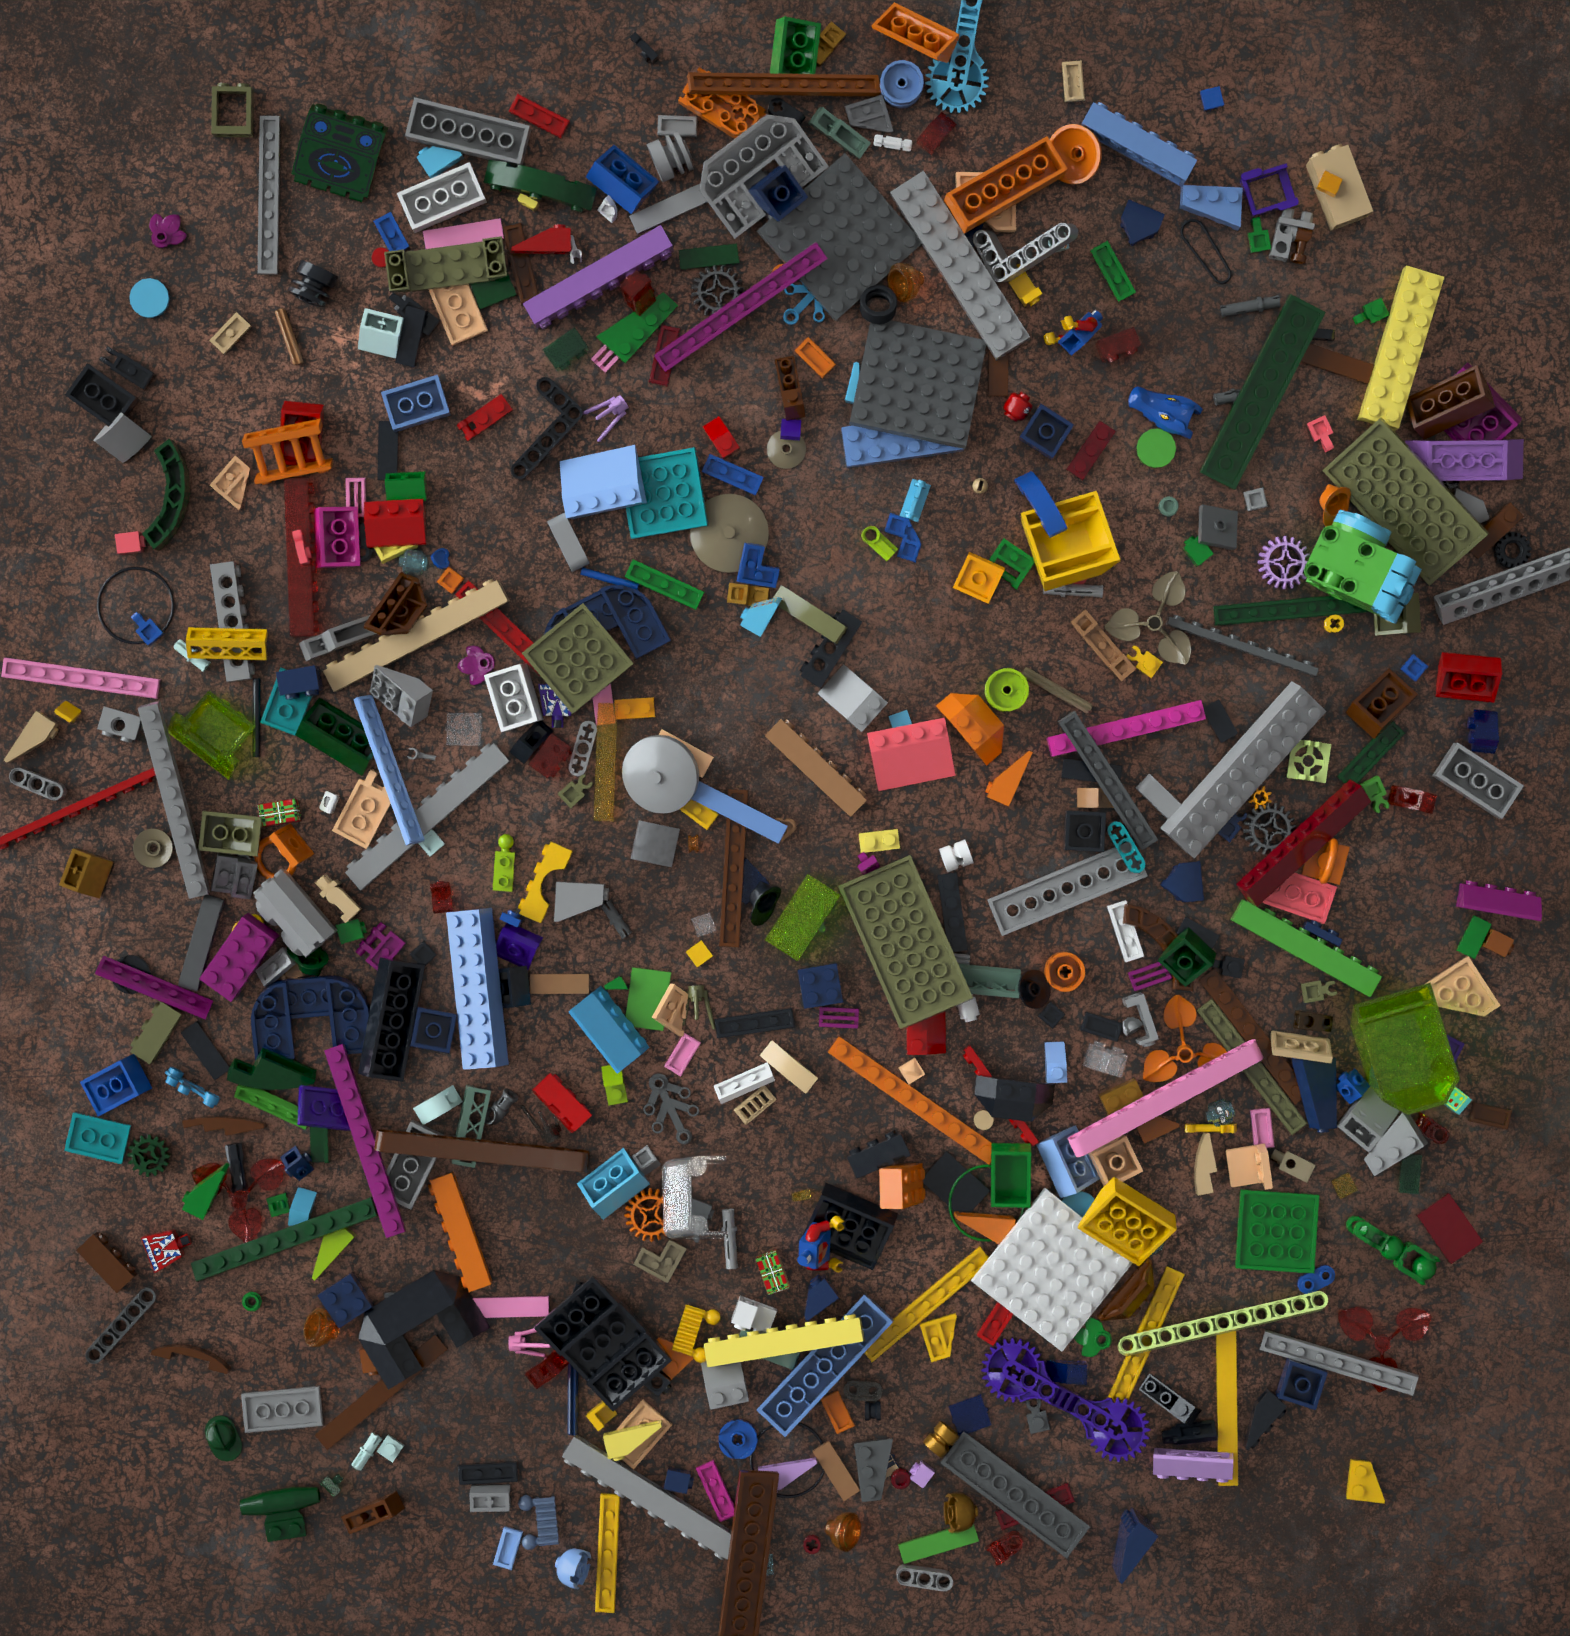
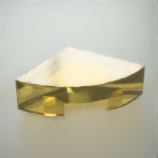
[791,1189,812,1201]

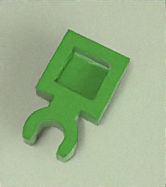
[1360,776,1389,813]

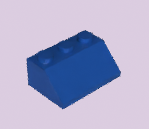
[586,145,660,214]

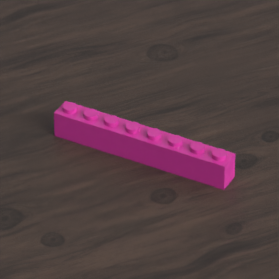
[1046,700,1206,757]

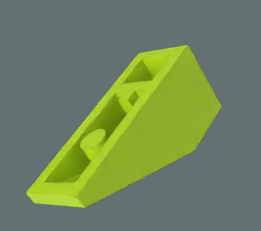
[312,1228,356,1281]

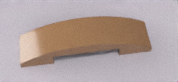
[1070,609,1136,682]

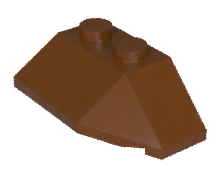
[364,572,427,635]
[1097,1257,1154,1321]

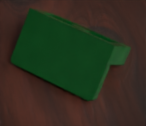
[310,1127,331,1163]

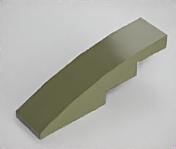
[772,585,847,644]

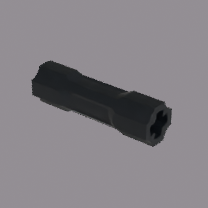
[225,1143,251,1204]

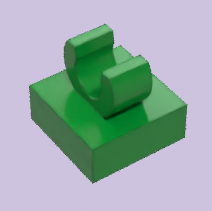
[266,1192,290,1217]

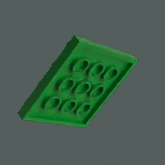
[1235,1189,1319,1274]

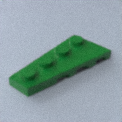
[596,292,678,364]

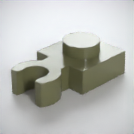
[558,774,593,808]
[1300,980,1337,1003]

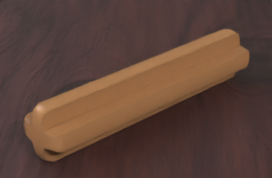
[275,308,303,366]

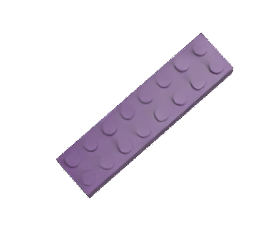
[523,225,674,329]

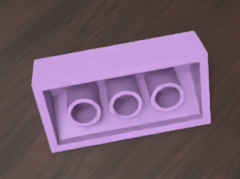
[1153,1448,1233,1482]

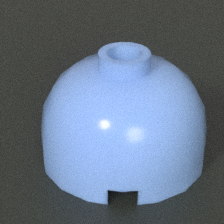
[555,1548,591,1590]

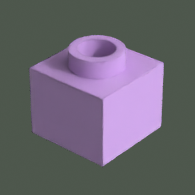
[909,1460,935,1488]

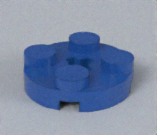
[719,1419,758,1459]

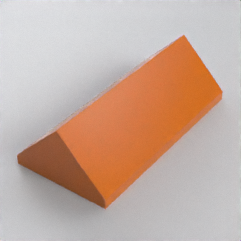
[872,2,960,63]

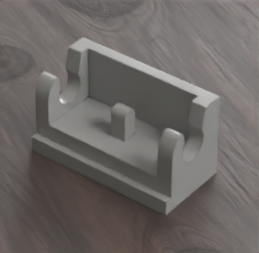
[469,1484,511,1512]

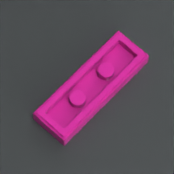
[696,1460,735,1522]

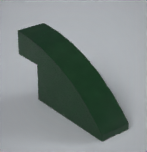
[227,1048,317,1090]

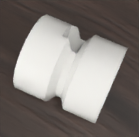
[939,840,973,873]

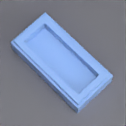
[493,1526,523,1570]

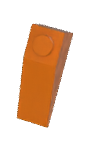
[985,751,1033,807]
[954,1212,1016,1245]

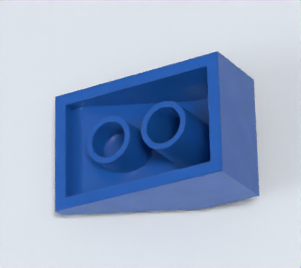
[80,1054,152,1116]

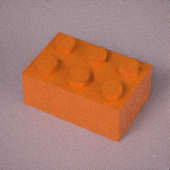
[879,1163,926,1209]

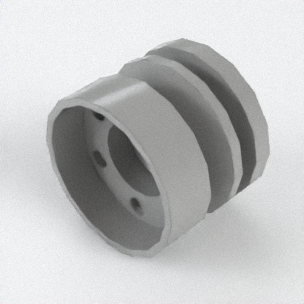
[646,131,693,182]

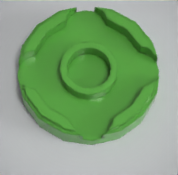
[1136,428,1176,468]

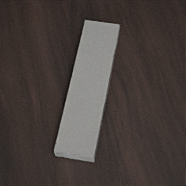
[629,183,708,235]

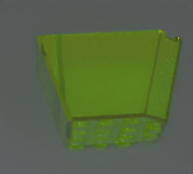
[1350,982,1460,1115]

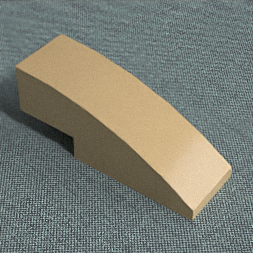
[760,1040,818,1094]
[1194,1132,1217,1196]

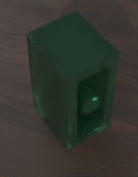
[542,327,589,371]

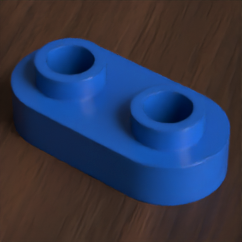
[1297,1265,1335,1294]

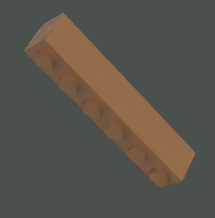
[765,719,866,817]

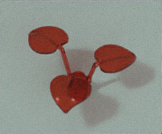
[191,1158,284,1243]
[1339,1307,1432,1393]

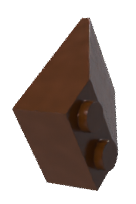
[1346,668,1418,739]

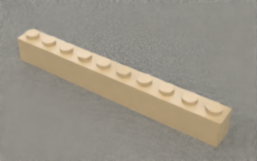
[323,578,510,692]

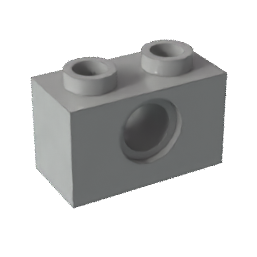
[97,706,143,743]

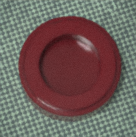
[890,1468,911,1489]

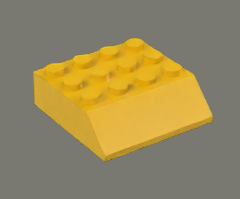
[1021,491,1120,591]

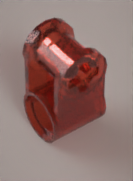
[1415,1112,1449,1144]
[985,1531,1023,1566]

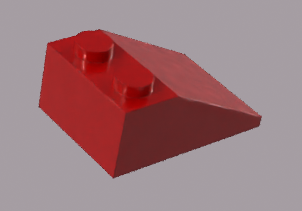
[280,401,324,466]

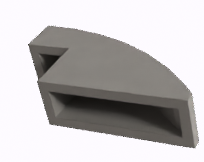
[299,615,377,662]

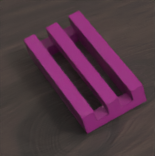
[1128,962,1171,991]
[819,1007,859,1029]

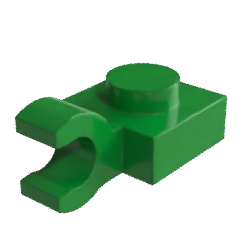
[1248,217,1271,253]
[1352,298,1389,325]

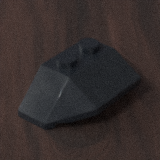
[974,1075,1055,1122]

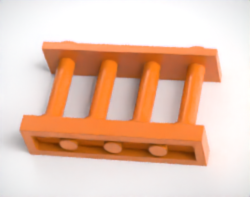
[242,419,333,485]

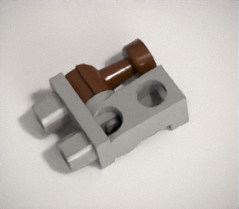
[1268,208,1315,264]

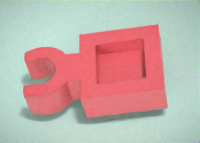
[292,530,312,565]

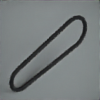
[1180,219,1232,284]

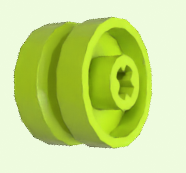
[984,668,1029,712]

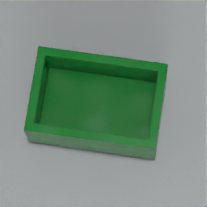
[991,1143,1031,1208]

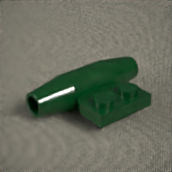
[240,1487,321,1542]

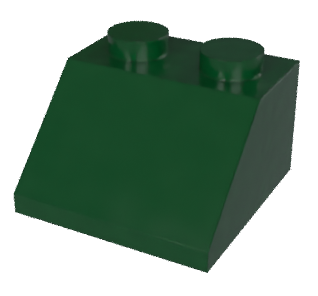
[1158,927,1217,987]

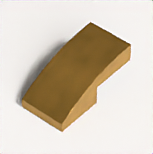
[816,21,846,67]
[727,583,771,606]

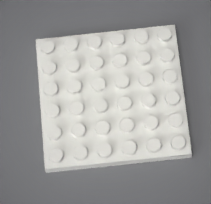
[971,1188,1132,1351]

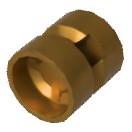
[923,1420,960,1458]

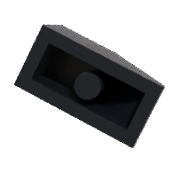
[509,720,554,764]

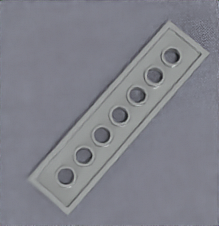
[987,841,1148,936]

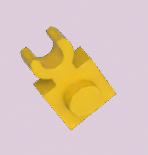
[1126,646,1163,678]

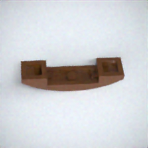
[151,1344,231,1374]

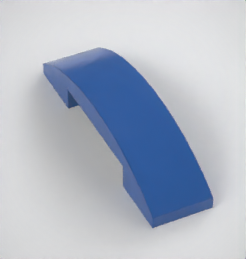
[1014,471,1068,538]

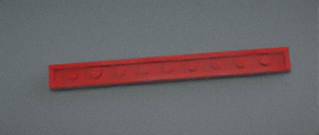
[0,767,156,850]

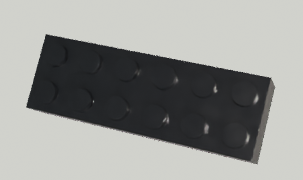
[358,957,425,1082]

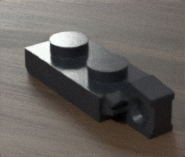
[389,292,440,337]
[1162,1420,1218,1445]

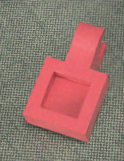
[1306,415,1334,453]

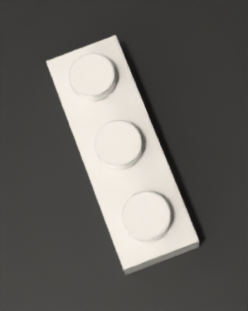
[1107,900,1144,962]
[714,1062,775,1104]

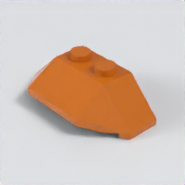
[936,693,1004,766]

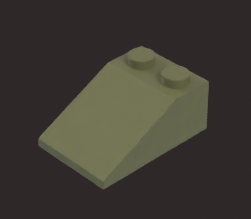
[198,811,262,856]

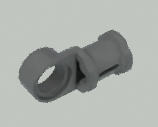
[485,1088,519,1125]

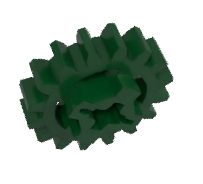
[127,1134,171,1177]

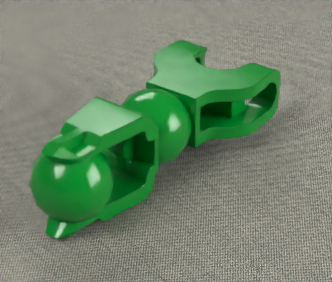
[1346,1215,1440,1285]

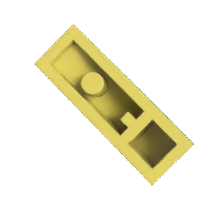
[603,1420,662,1461]

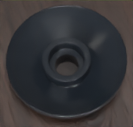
[1018,970,1051,1009]

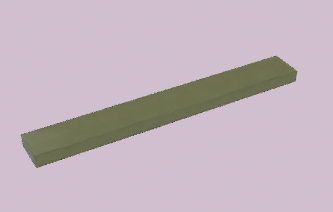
[1196,998,1308,1135]

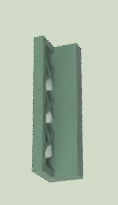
[959,964,1021,998]
[450,1084,491,1168]

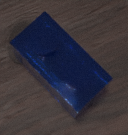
[1467,709,1499,754]

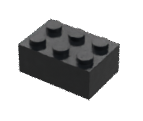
[65,363,140,426]

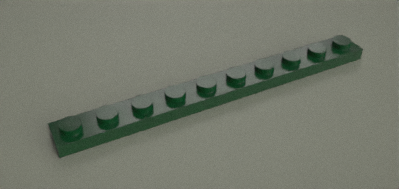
[191,1197,379,1282]

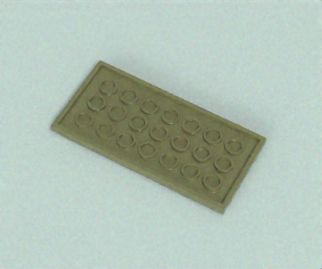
[1322,417,1489,586]
[838,855,973,1030]

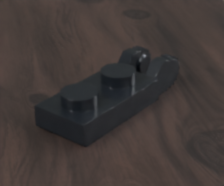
[99,346,155,390]

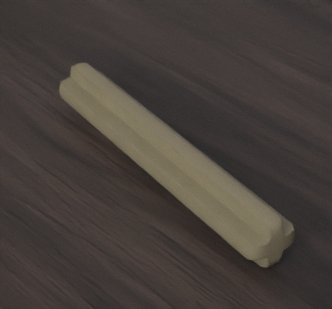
[1022,667,1093,713]

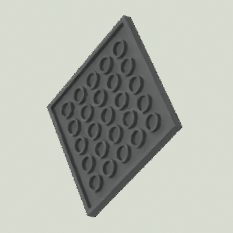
[757,153,922,321]
[849,320,986,449]

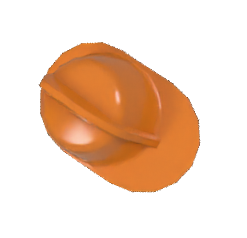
[1319,484,1351,527]

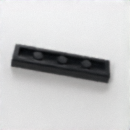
[714,1008,795,1038]

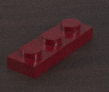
[1066,421,1116,480]

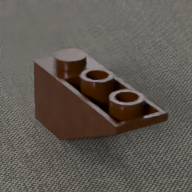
[775,356,806,421]

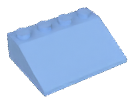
[560,445,647,519]

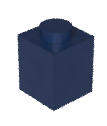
[664,1466,694,1494]

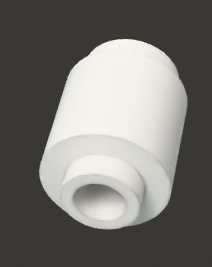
[957,994,980,1022]

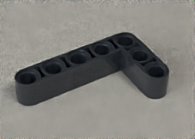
[511,377,584,481]

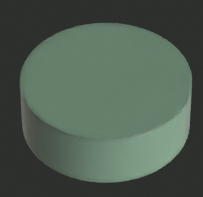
[1158,496,1179,517]

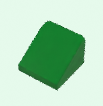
[604,976,629,989]

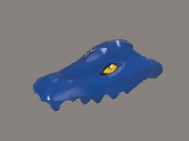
[1128,386,1203,439]

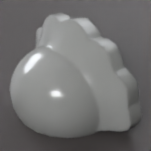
[1123,1017,1143,1036]

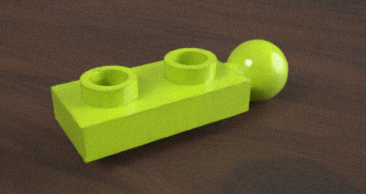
[493,834,515,892]

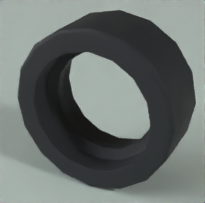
[859,285,897,324]

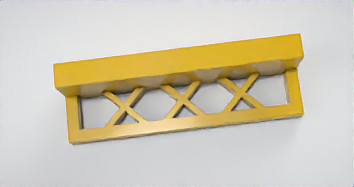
[186,627,268,660]

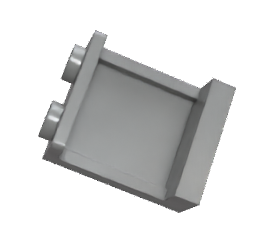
[1122,992,1159,1047]

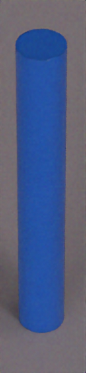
[580,567,639,590]

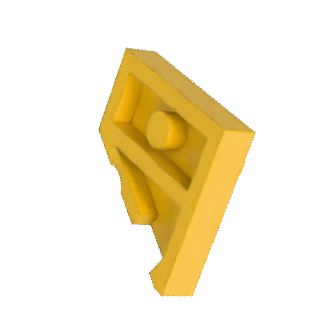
[920,1313,957,1362]
[1346,1459,1385,1504]

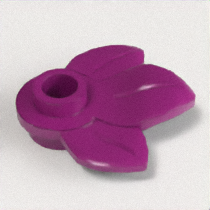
[149,213,187,248]
[457,645,495,685]

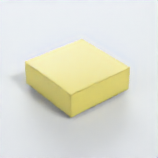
[518,193,539,211]

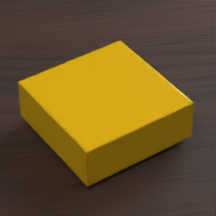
[686,940,713,967]

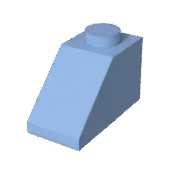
[1044,1042,1067,1083]

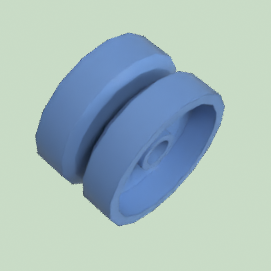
[880,60,924,108]

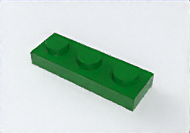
[1090,240,1136,303]

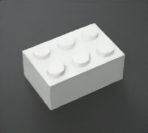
[484,663,544,732]

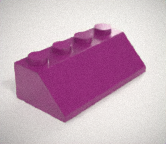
[1456,880,1542,921]

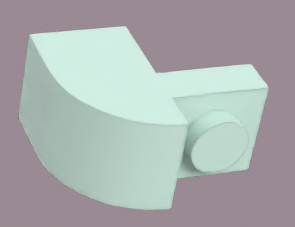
[413,1085,463,1125]

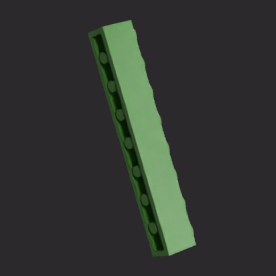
[1231,900,1382,997]

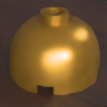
[943,1493,978,1533]

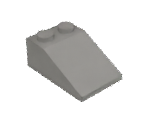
[817,664,888,733]
[701,1347,749,1410]

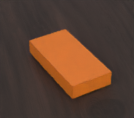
[794,337,836,379]
[821,1390,855,1434]

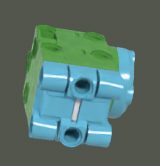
[1304,510,1422,624]

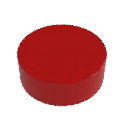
[371,247,388,268]

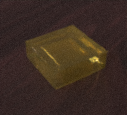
[1331,1172,1358,1199]

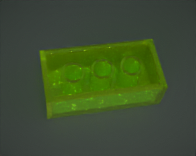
[765,873,841,961]

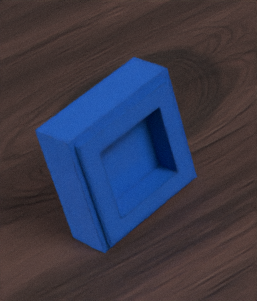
[1200,86,1224,111]
[1400,654,1429,682]

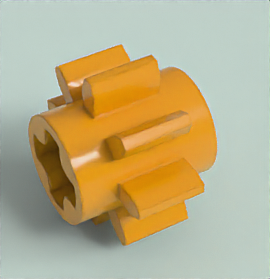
[1248,786,1272,809]

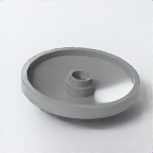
[622,735,699,813]

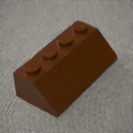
[1407,365,1495,440]

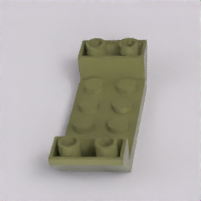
[384,236,507,292]

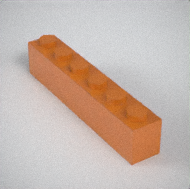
[428,1171,493,1292]

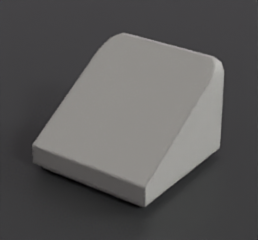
[632,1145,661,1175]

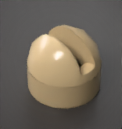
[972,478,988,494]

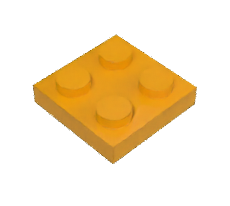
[953,552,1005,604]

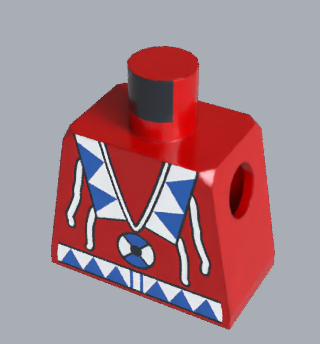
[141,1229,192,1273]

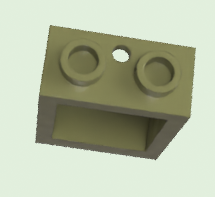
[211,83,254,138]

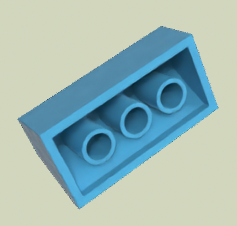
[568,986,650,1074]

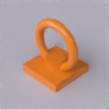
[254,823,314,879]
[1301,838,1350,885]

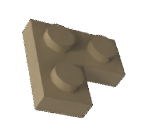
[633,1239,687,1283]

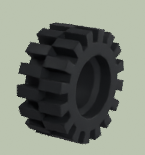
[1493,532,1532,569]

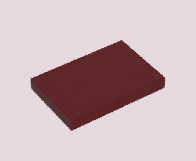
[1416,1193,1483,1264]

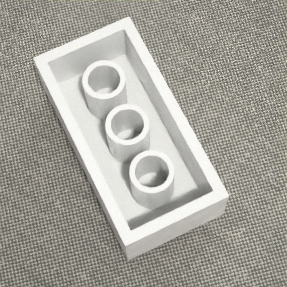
[397,162,487,233]

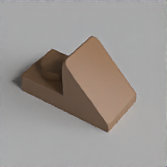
[1077,788,1114,808]

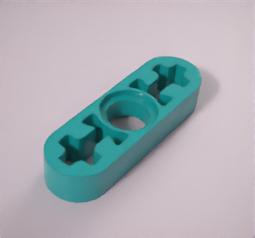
[1107,821,1145,873]

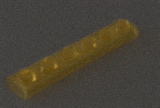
[594,702,618,821]

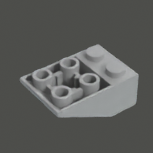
[370,665,433,727]
[1337,1080,1403,1152]

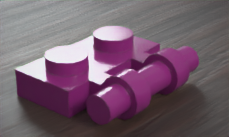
[355,922,406,970]

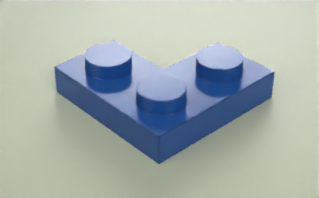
[737,542,780,588]

